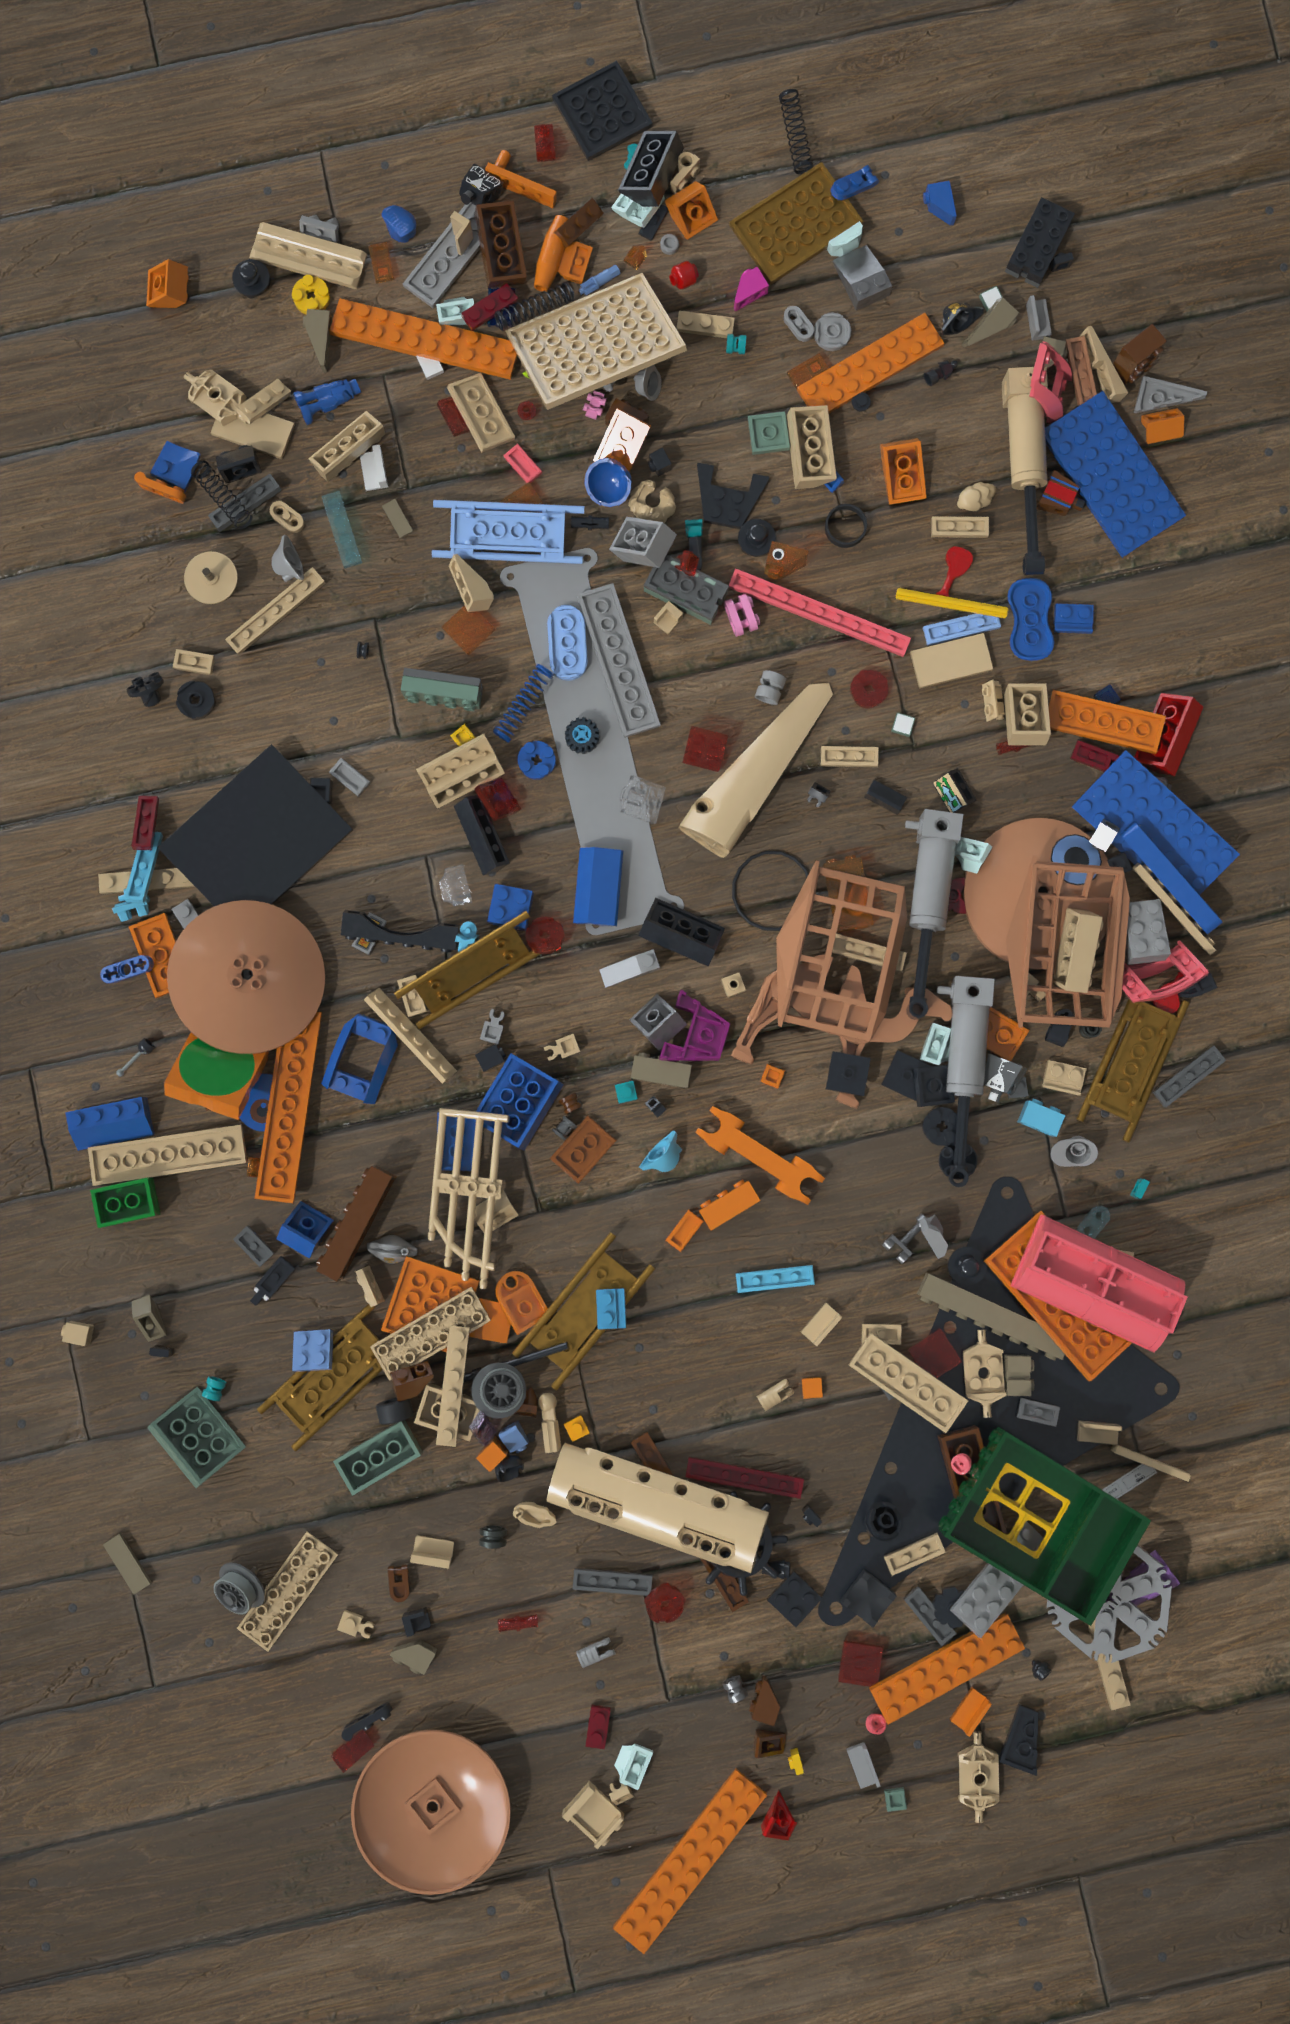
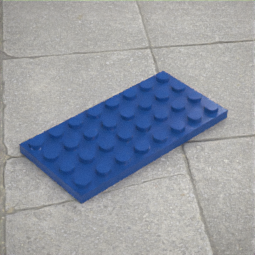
[1045,391,1186,558]
[1072,750,1240,908]

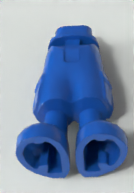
[293,379,361,425]

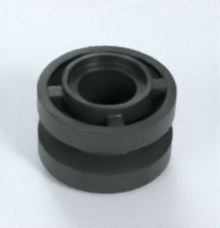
[479,1525,507,1549]

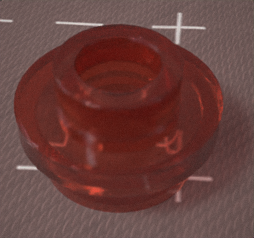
[517,401,536,420]

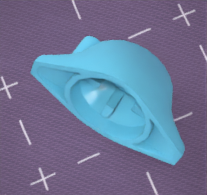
[639,1131,682,1172]

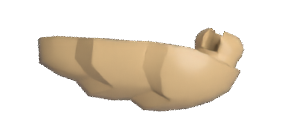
[957,482,996,511]
[513,1502,556,1528]

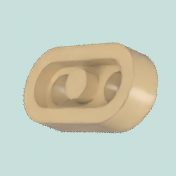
[270,501,304,533]

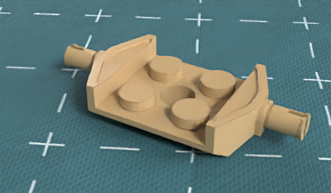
[184,370,249,426]
[963,1329,1006,1418]
[958,1731,999,1823]

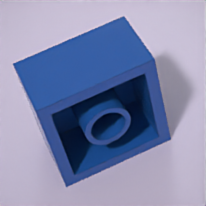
[487,884,534,931]

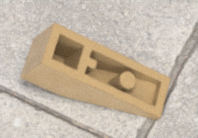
[449,554,494,612]

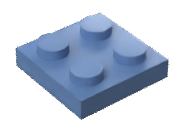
[292,1329,333,1372]

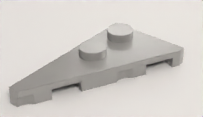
[1134,376,1207,413]

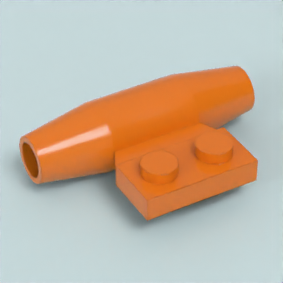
[534,215,593,292]

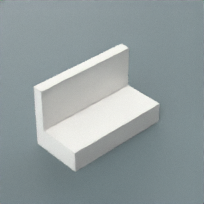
[360,445,388,491]

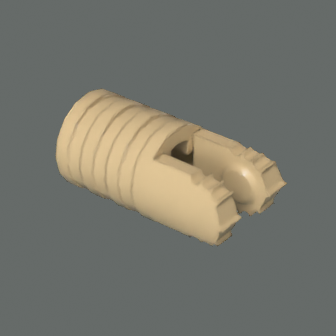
[756,1379,794,1412]

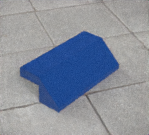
[573,847,624,926]

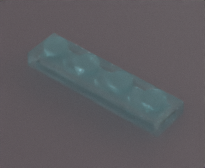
[321,491,362,569]

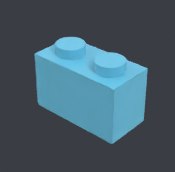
[1017,1099,1065,1137]

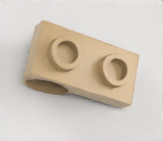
[670,152,700,194]

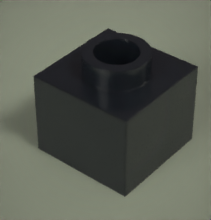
[648,447,672,477]

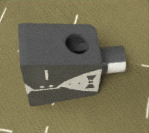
[984,1054,1027,1103]

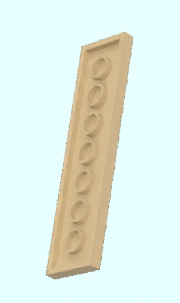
[88,1125,247,1186]

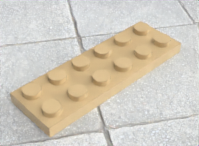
[848,1332,968,1433]

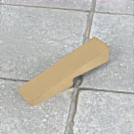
[1079,326,1128,403]

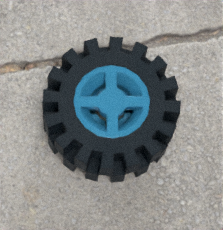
[565,717,599,754]

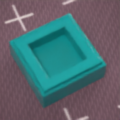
[1130,1179,1150,1199]

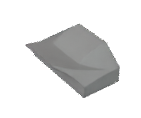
[919,1215,948,1259]

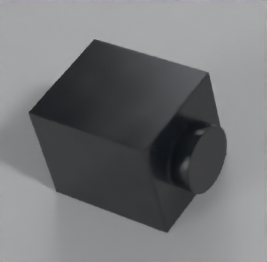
[475,1044,507,1072]

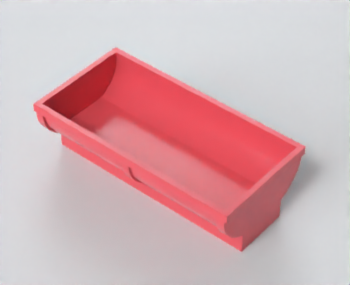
[1010,1214,1188,1353]

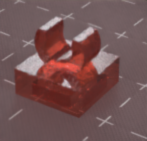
[675,551,699,576]

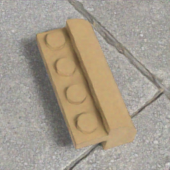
[416,734,505,809]

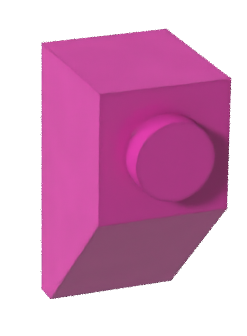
[734,267,769,311]

